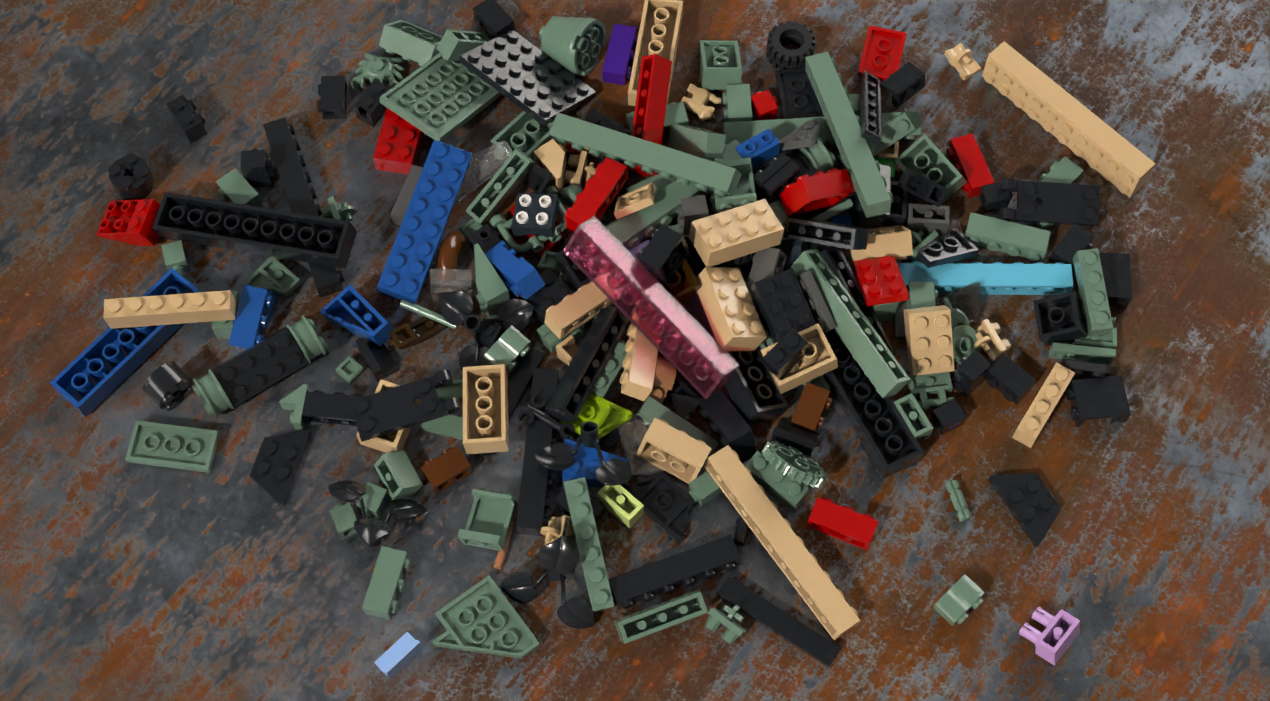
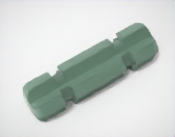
[946,480,971,521]

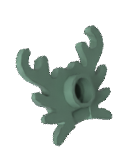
[349,53,404,92]

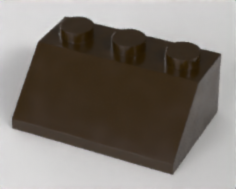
[636,254,701,314]

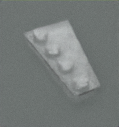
[455,141,513,204]

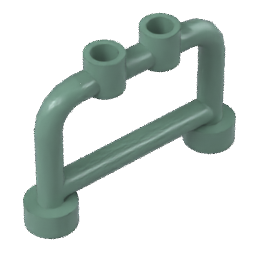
[489,185,567,252]

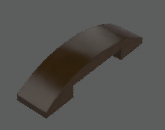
[389,308,448,349]

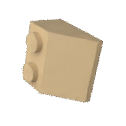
[534,139,567,199]

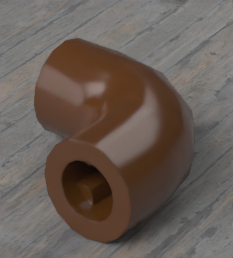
[437,231,466,281]

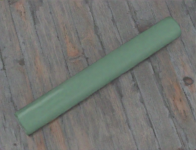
[400,299,458,329]

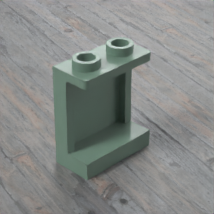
[714,157,757,213]
[458,488,518,551]

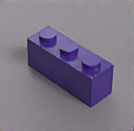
[602,23,638,85]

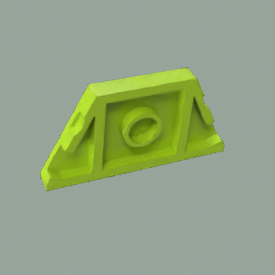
[561,393,633,439]

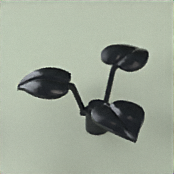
[439,291,534,371]
[535,421,632,486]
[328,480,427,547]
[500,536,596,629]

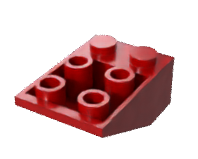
[96,199,160,246]

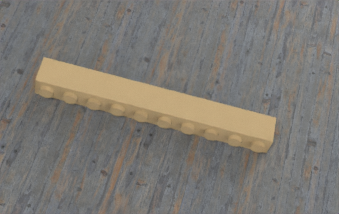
[703,445,860,641]

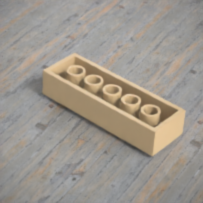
[628,0,683,106]

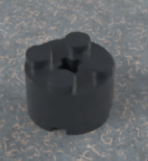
[108,153,154,200]
[143,361,193,411]

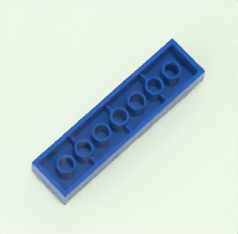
[377,140,472,304]
[50,268,201,417]

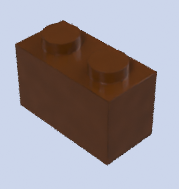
[791,382,833,432]
[421,446,473,495]

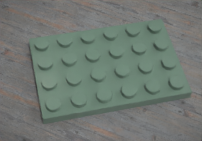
[380,53,502,142]

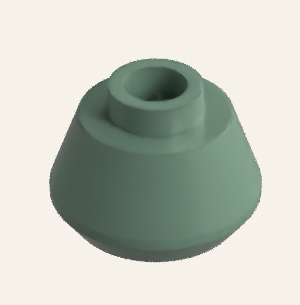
[559,185,583,208]

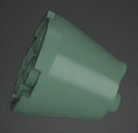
[539,16,606,76]

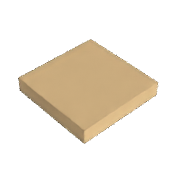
[614,182,656,219]

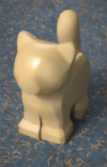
[681,84,722,121]

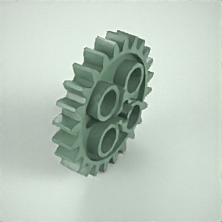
[762,441,828,488]

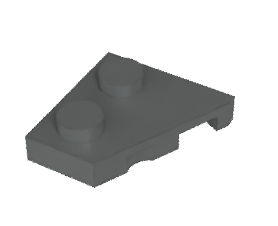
[779,121,824,151]

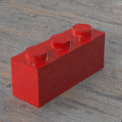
[947,133,995,198]
[806,497,878,551]

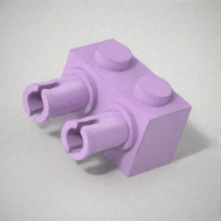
[1019,607,1080,666]

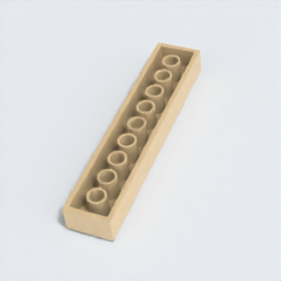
[982,41,1156,198]

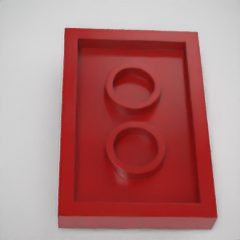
[857,25,907,81]
[853,255,909,306]

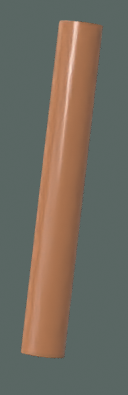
[494,507,518,570]

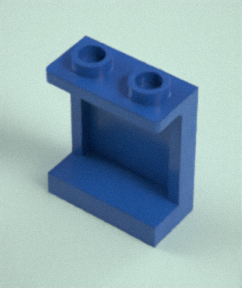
[736,129,780,169]

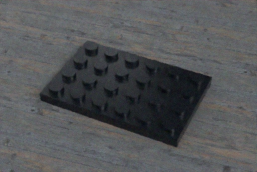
[459,29,596,126]

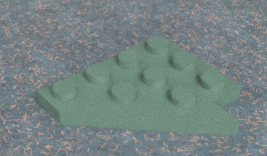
[432,575,540,659]

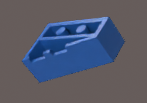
[485,240,546,299]
[228,285,279,349]
[320,285,393,346]
[562,439,628,488]

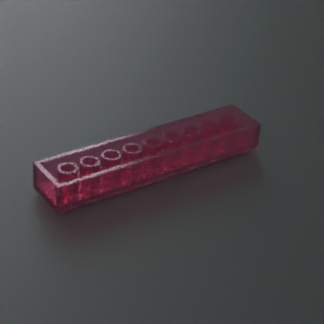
[563,216,739,399]

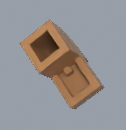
[645,355,676,404]

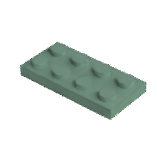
[125,420,220,473]

